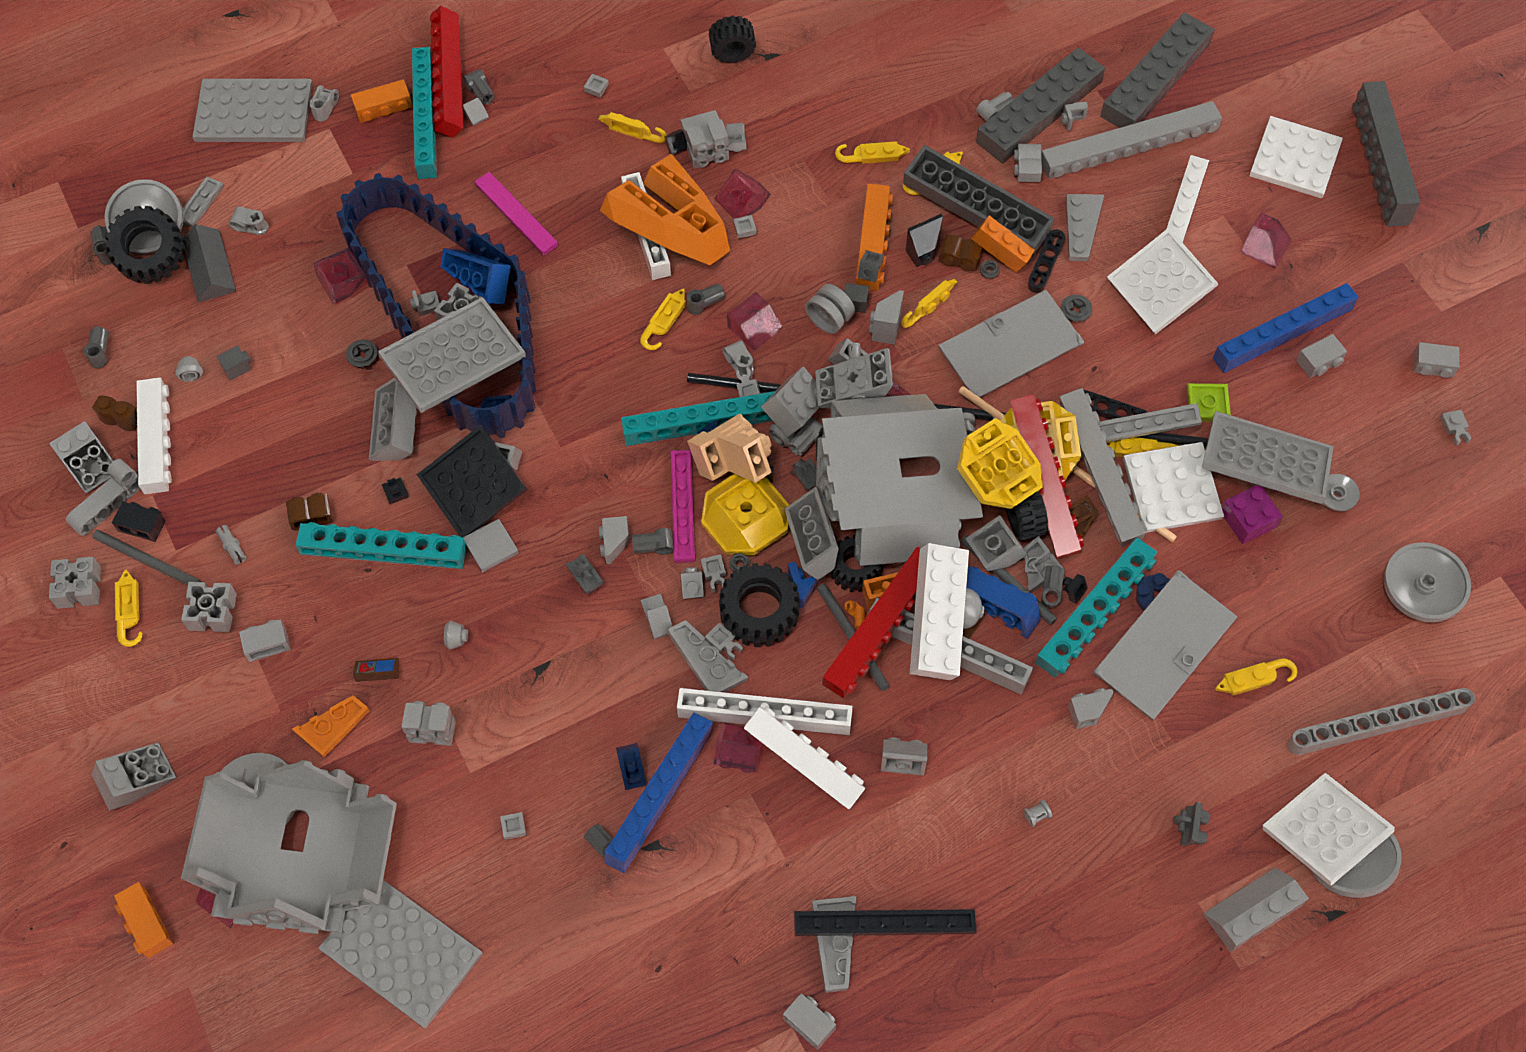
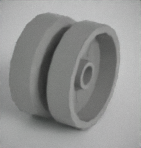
[805,284,855,334]

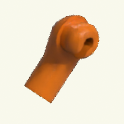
[844,600,865,629]

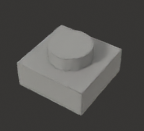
[584,74,609,98]
[733,215,757,239]
[500,812,526,840]

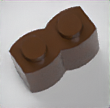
[938,235,982,271]
[92,395,137,431]
[286,493,333,530]

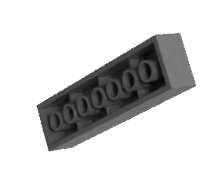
[1100,12,1215,128]
[976,47,1105,164]
[1352,81,1421,227]
[903,145,1055,258]

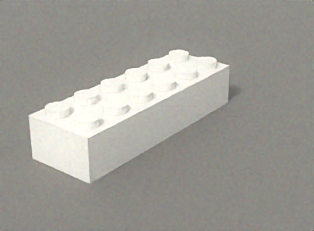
[910,543,969,680]

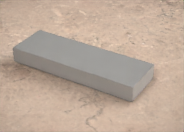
[183,177,224,228]

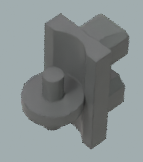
[566,554,604,594]
[1173,802,1210,846]

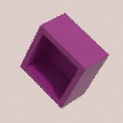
[1222,485,1283,544]

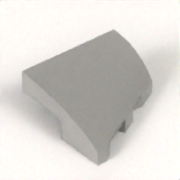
[1023,536,1066,592]

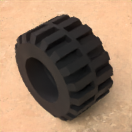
[709,15,756,63]
[1006,491,1048,541]
[830,535,882,592]

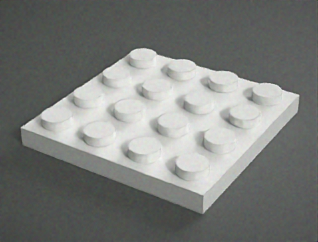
[1249,116,1343,198]
[1107,228,1218,335]
[1123,442,1224,533]
[1263,773,1395,886]

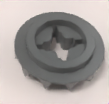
[1061,295,1092,323]
[346,340,378,369]

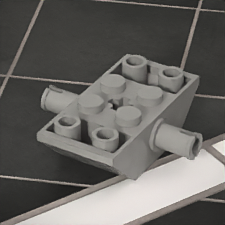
[815,343,893,409]

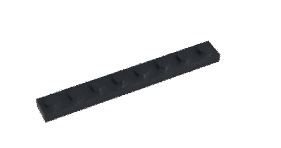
[794,909,977,936]

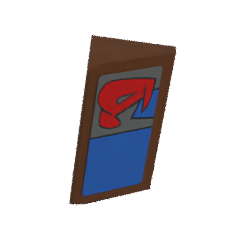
[353,658,399,682]

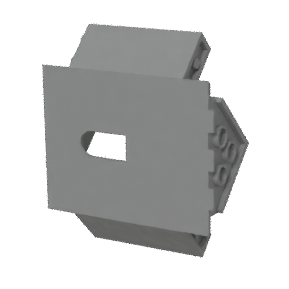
[816,394,983,566]
[181,760,397,934]

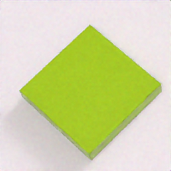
[1186,383,1231,422]

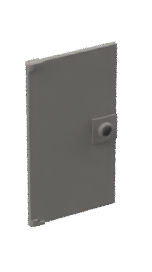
[938,290,1084,398]
[1093,570,1238,720]

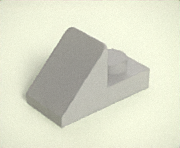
[641,594,673,640]

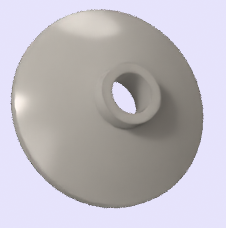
[1323,474,1360,511]

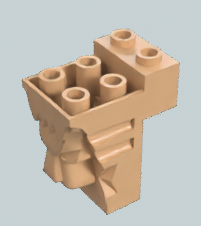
[687,414,772,483]

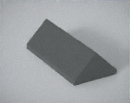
[183,224,236,302]

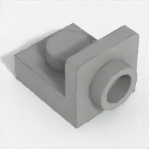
[410,290,440,316]

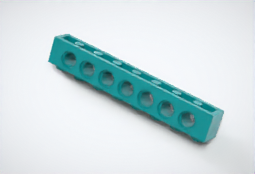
[412,47,437,179]
[621,391,775,446]
[295,522,467,569]
[1035,537,1157,678]

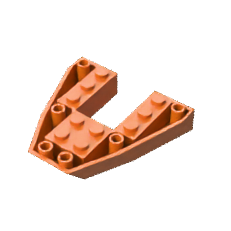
[600,154,730,265]

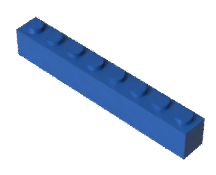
[1213,283,1359,373]
[605,712,713,873]

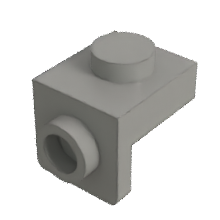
[1061,102,1088,130]
[726,123,746,152]
[681,567,704,599]

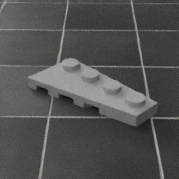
[811,896,856,993]

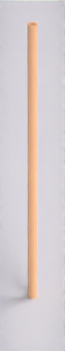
[959,386,1177,543]

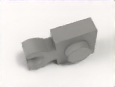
[736,367,761,397]
[1440,410,1471,446]
[700,554,726,593]
[705,623,743,660]

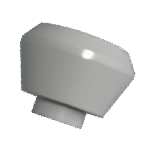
[175,356,203,382]
[769,424,795,447]
[444,621,468,650]

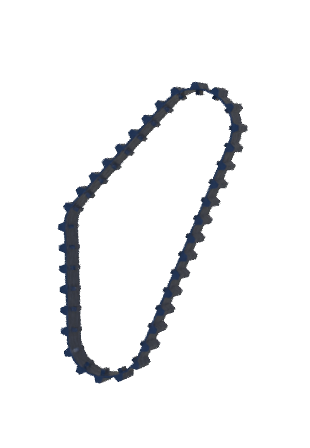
[336,173,537,438]

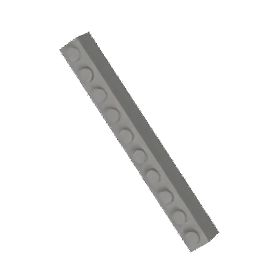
[1041,101,1222,179]

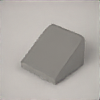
[463,98,489,126]

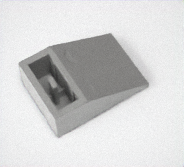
[49,421,113,494]
[92,742,176,811]

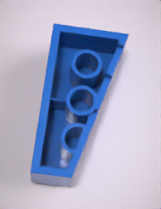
[440,248,511,304]
[966,566,1041,640]

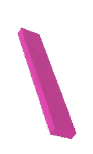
[474,172,558,256]
[671,450,695,563]

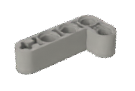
[66,459,140,536]

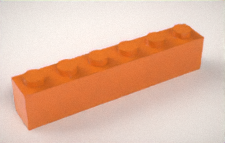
[856,184,893,291]

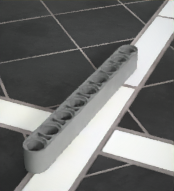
[1287,688,1475,755]

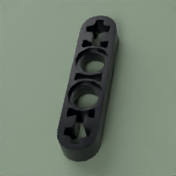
[1028,229,1065,293]
[1084,390,1148,420]

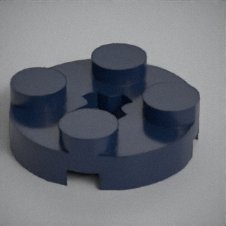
[1136,573,1171,611]

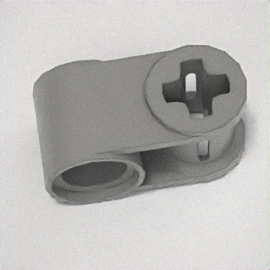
[310,85,339,121]
[228,206,269,235]
[722,340,754,376]

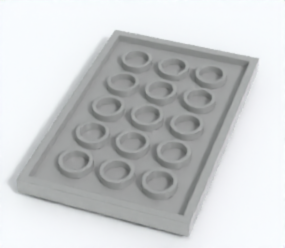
[193,79,313,142]
[378,297,526,413]
[1202,411,1334,504]
[318,880,483,1029]

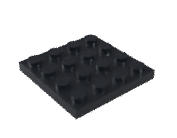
[416,425,528,538]

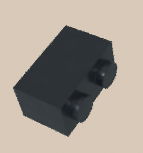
[112,501,166,542]

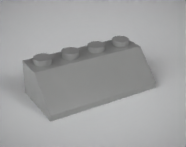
[369,378,417,461]
[785,486,838,580]
[1203,867,1309,953]

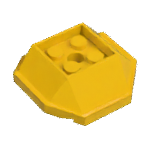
[1000,401,1081,480]
[957,418,1043,509]
[701,474,789,555]

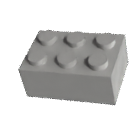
[761,367,819,437]

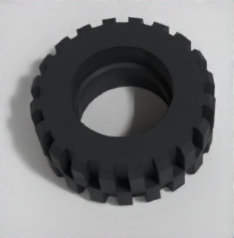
[105,206,185,284]
[719,563,800,647]

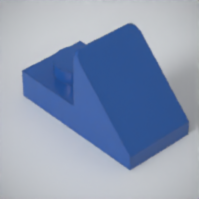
[787,561,818,608]

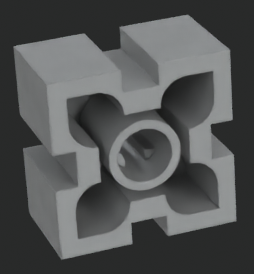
[686,119,729,169]
[434,283,491,320]
[49,557,101,609]
[181,582,237,632]
[402,701,456,746]

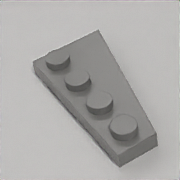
[1066,194,1104,261]
[667,620,748,693]

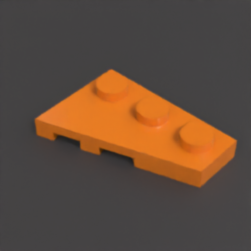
[292,695,370,758]

